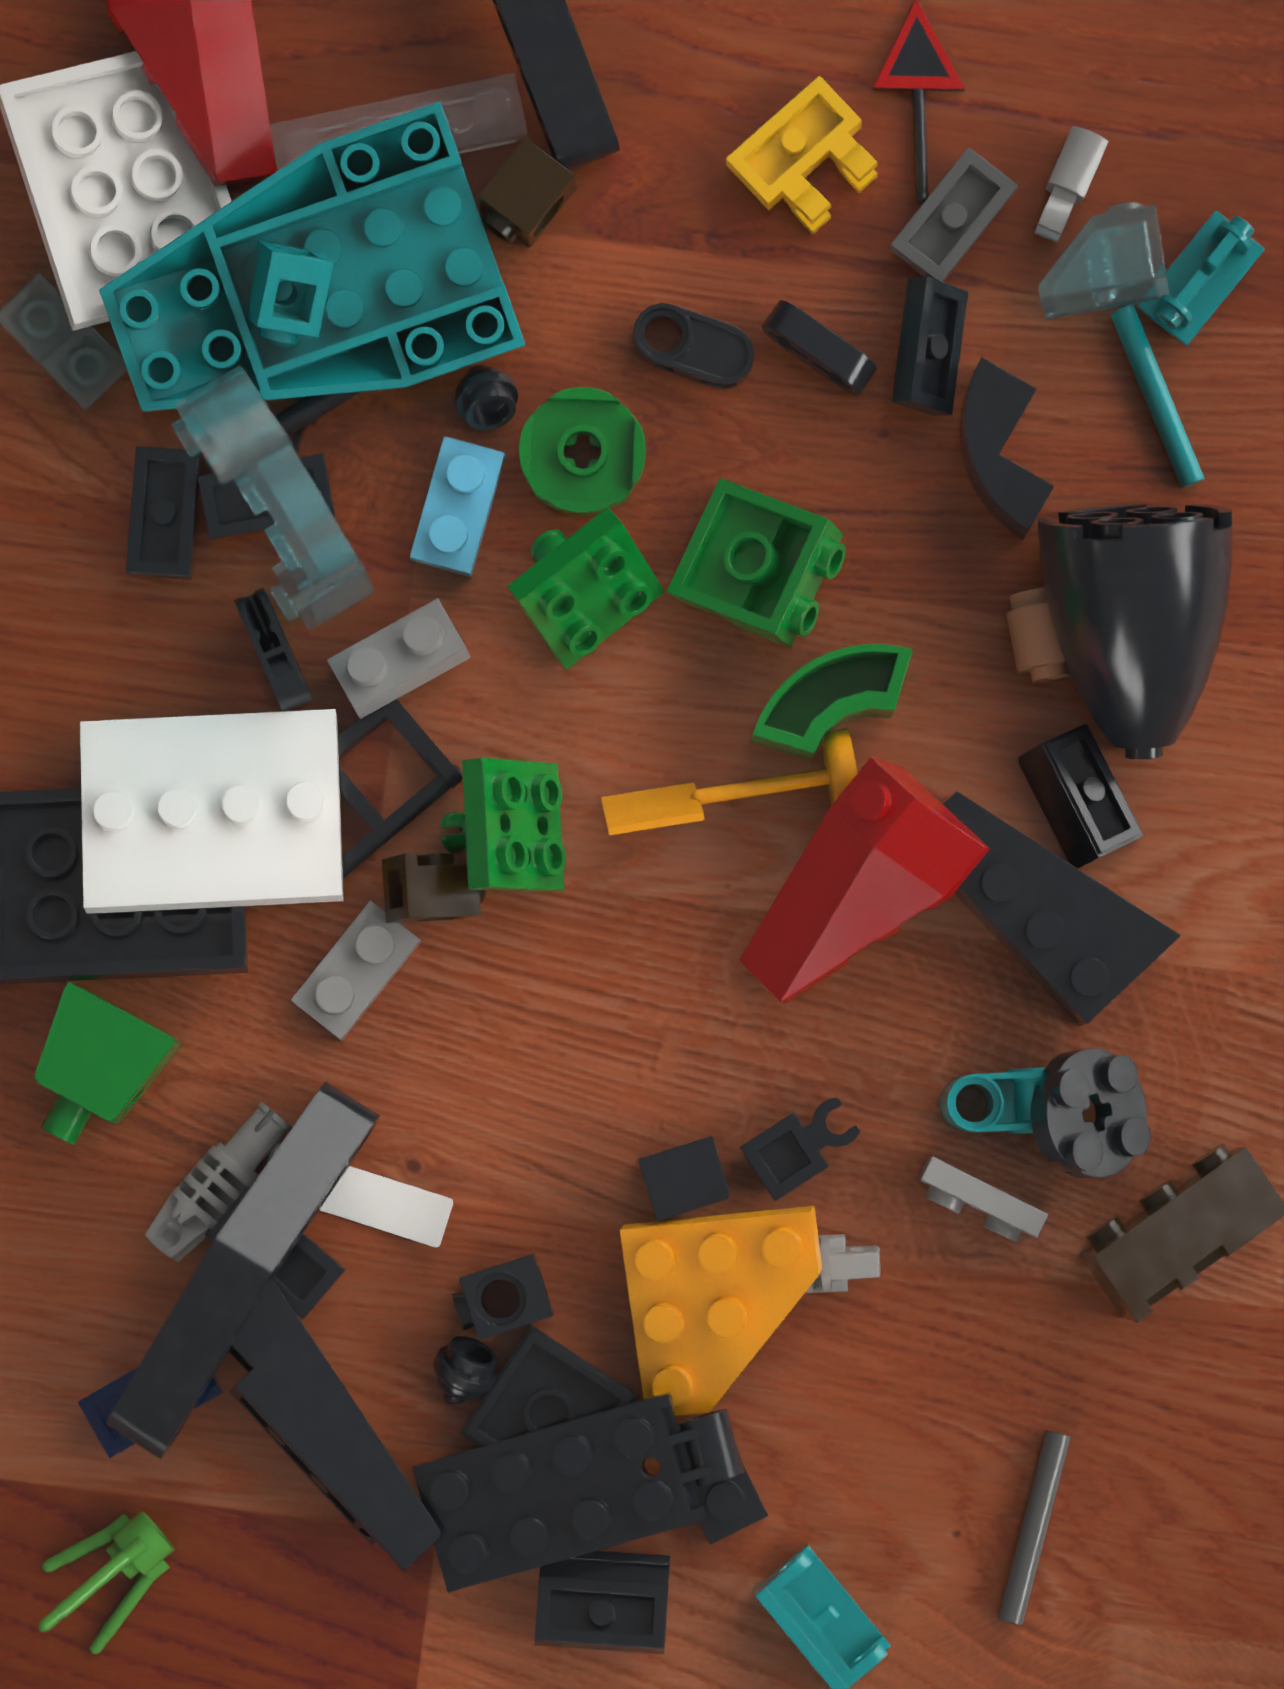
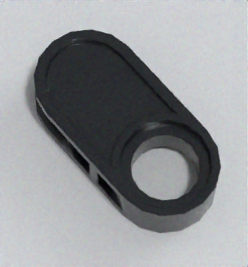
[633,303,754,389]
[234,587,313,712]

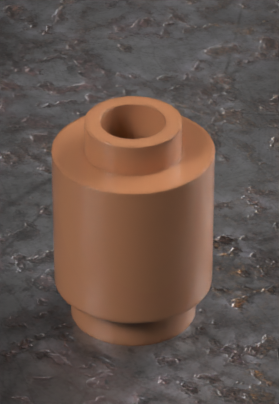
[1006,587,1070,683]

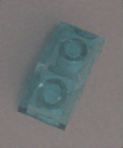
[0,272,127,411]

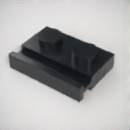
[535,1551,670,1654]

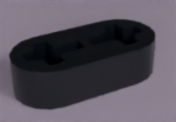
[761,300,877,396]

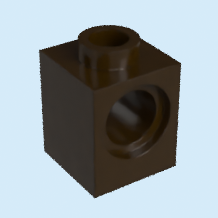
[478,137,576,248]

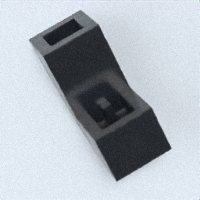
[960,357,1054,539]

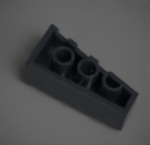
[943,791,1181,1026]

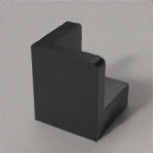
[638,1136,730,1221]

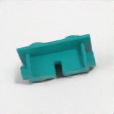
[1137,210,1265,347]

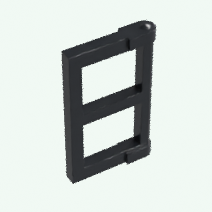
[338,699,463,878]

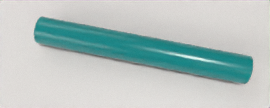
[1110,305,1205,489]

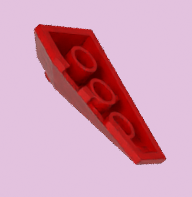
[739,756,990,1003]

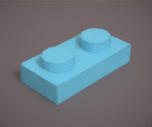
[410,436,506,577]

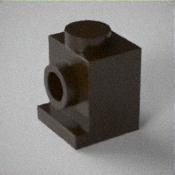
[382,853,486,923]

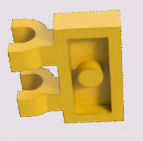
[726,75,878,235]

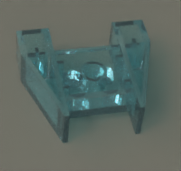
[171,365,375,631]

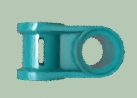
[939,1067,1051,1134]

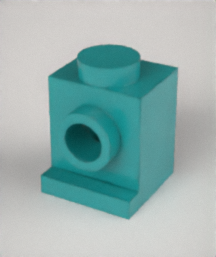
[246,240,334,344]

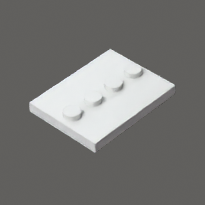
[0,51,231,331]
[80,709,344,914]

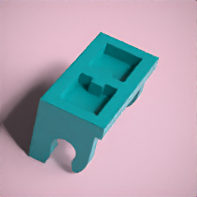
[753,1544,891,1689]

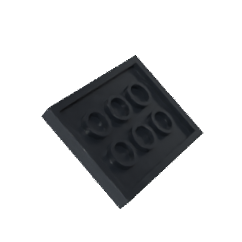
[0,788,248,985]

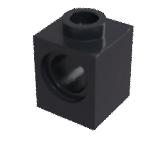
[452,1253,554,1340]

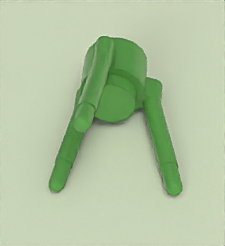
[38,1510,175,1654]

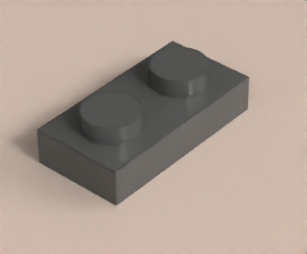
[889,147,1018,282]

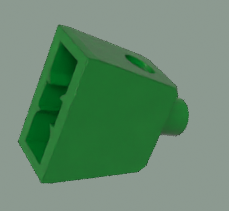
[34,981,183,1145]

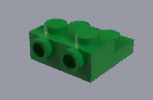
[667,477,846,649]

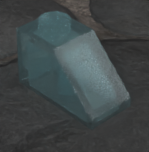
[1038,202,1171,320]

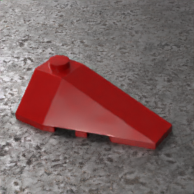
[105,0,277,187]

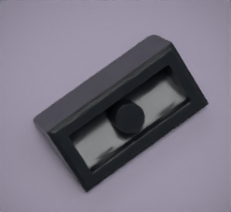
[1018,723,1144,869]

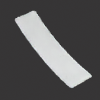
[267,1143,453,1248]

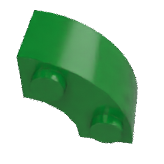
[750,644,913,761]

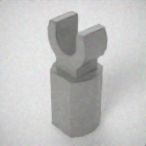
[1034,126,1109,243]

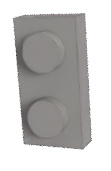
[327,598,471,719]
[291,900,421,1040]
[917,1156,1049,1243]

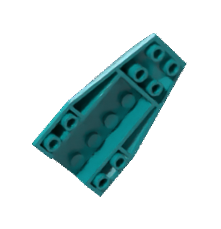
[99,101,526,412]

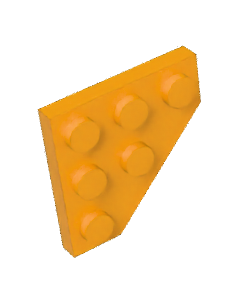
[620,1206,823,1416]

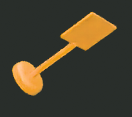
[601,728,857,835]

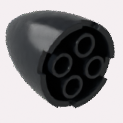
[1038,504,1232,759]

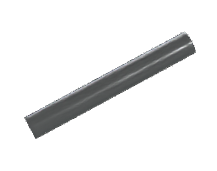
[998,1430,1071,1625]

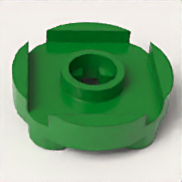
[519,387,646,517]

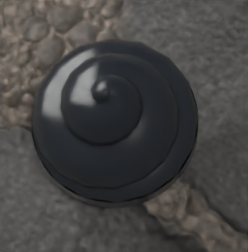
[454,364,518,430]
[433,1336,498,1404]

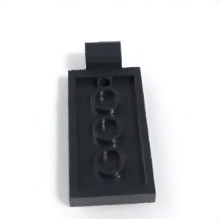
[412,1392,745,1593]

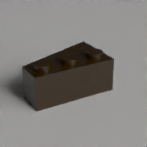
[1079,1144,1284,1323]

